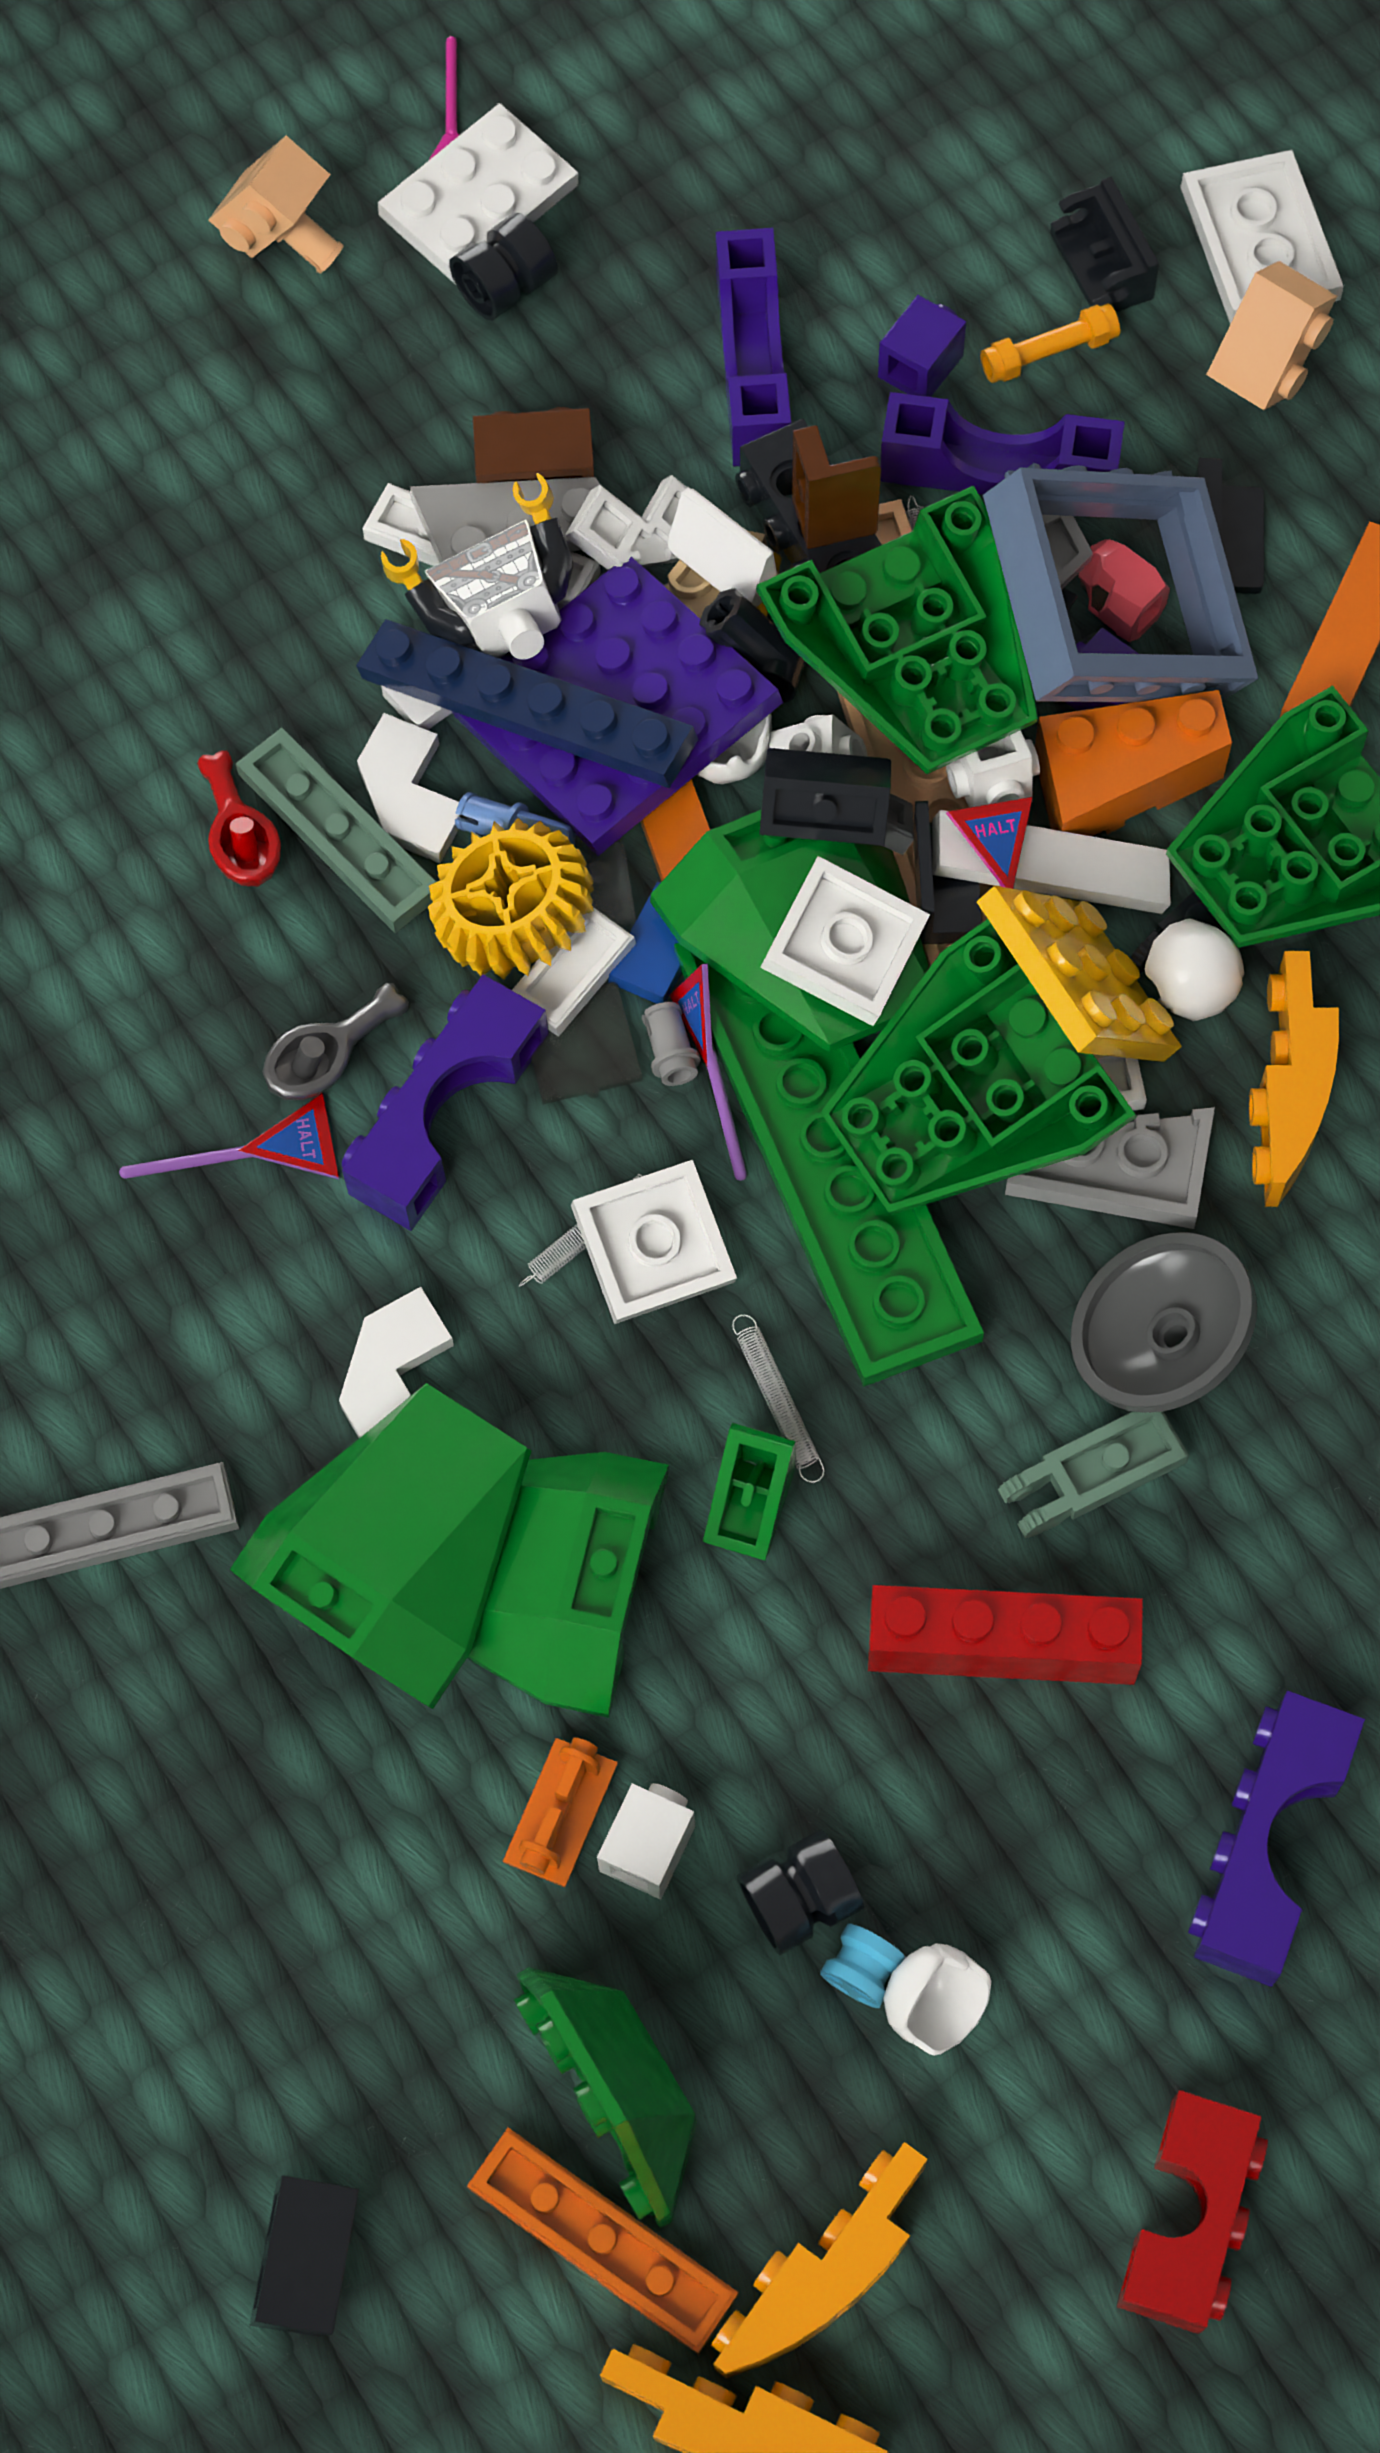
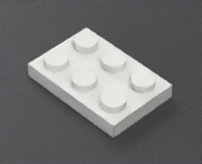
[378,103,578,285]
[1181,150,1344,324]

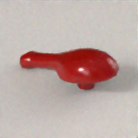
[197,750,281,886]

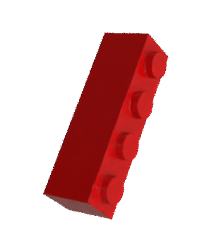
[868,1585,1143,1685]

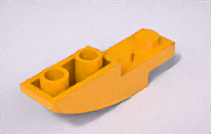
[1249,951,1339,1207]
[711,2142,928,2378]
[600,2344,888,2453]

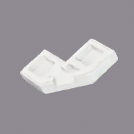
[564,475,687,570]
[357,713,466,864]
[339,1287,454,1438]

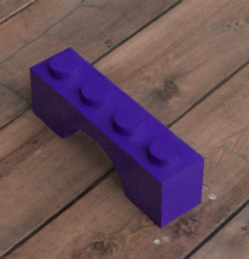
[716,228,791,467]
[880,392,1125,495]
[342,974,549,1231]
[1188,1691,1365,1987]

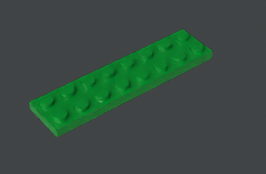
[674,943,984,1387]

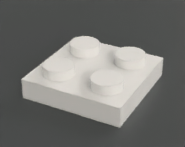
[760,856,930,1026]
[571,1160,737,1324]

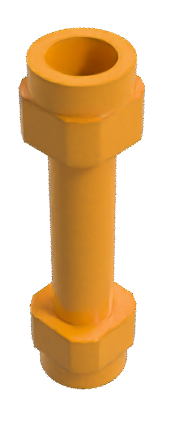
[980,303,1120,383]

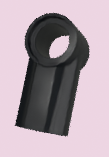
[699,588,806,703]

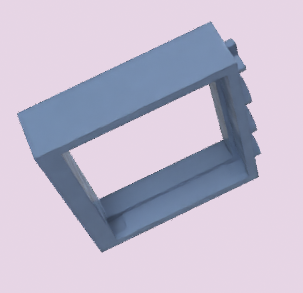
[983,463,1259,702]

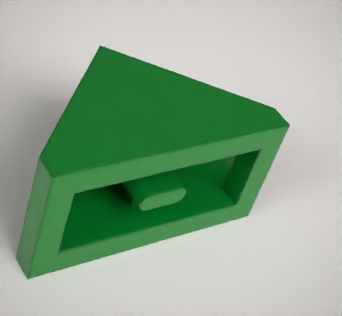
[703,1423,796,1561]

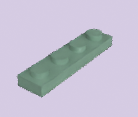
[236,728,436,933]

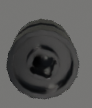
[449,212,558,321]
[737,1829,864,1955]

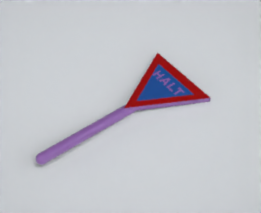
[670,964,747,1181]
[119,1093,339,1179]

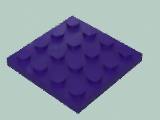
[451,557,783,856]

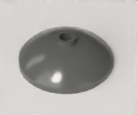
[1071,1232,1257,1413]

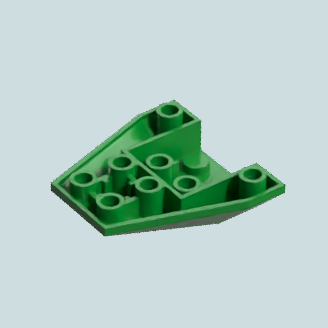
[756,485,1038,774]
[1166,685,1380,948]
[650,809,929,1052]
[820,919,1137,1215]
[229,1383,531,1709]
[467,1452,669,1718]
[513,1967,697,2229]

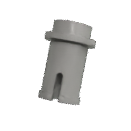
[642,1002,701,1086]

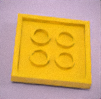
[977,886,1182,1062]

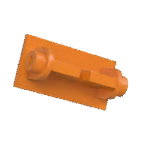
[503,1737,618,1888]

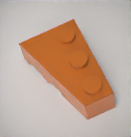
[1035,690,1232,836]

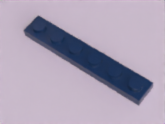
[356,619,698,788]

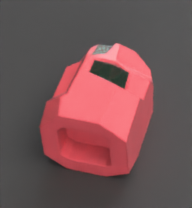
[1078,539,1170,642]

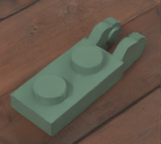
[998,1411,1189,1538]

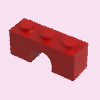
[1116,2090,1268,2334]

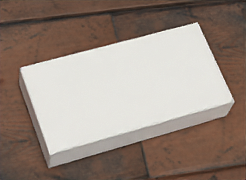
[512,907,636,1037]

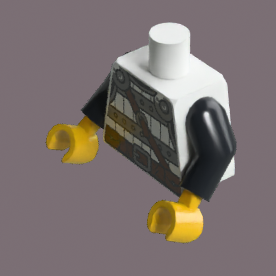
[381,473,574,659]

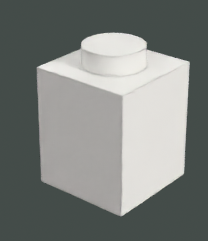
[597,1783,695,1900]

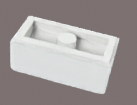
[667,487,778,607]

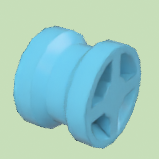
[820,1924,906,2008]

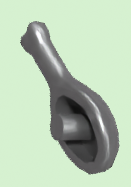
[262,983,409,1100]

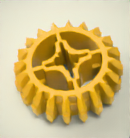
[428,818,594,980]

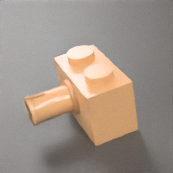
[208,135,343,274]
[1206,261,1337,410]

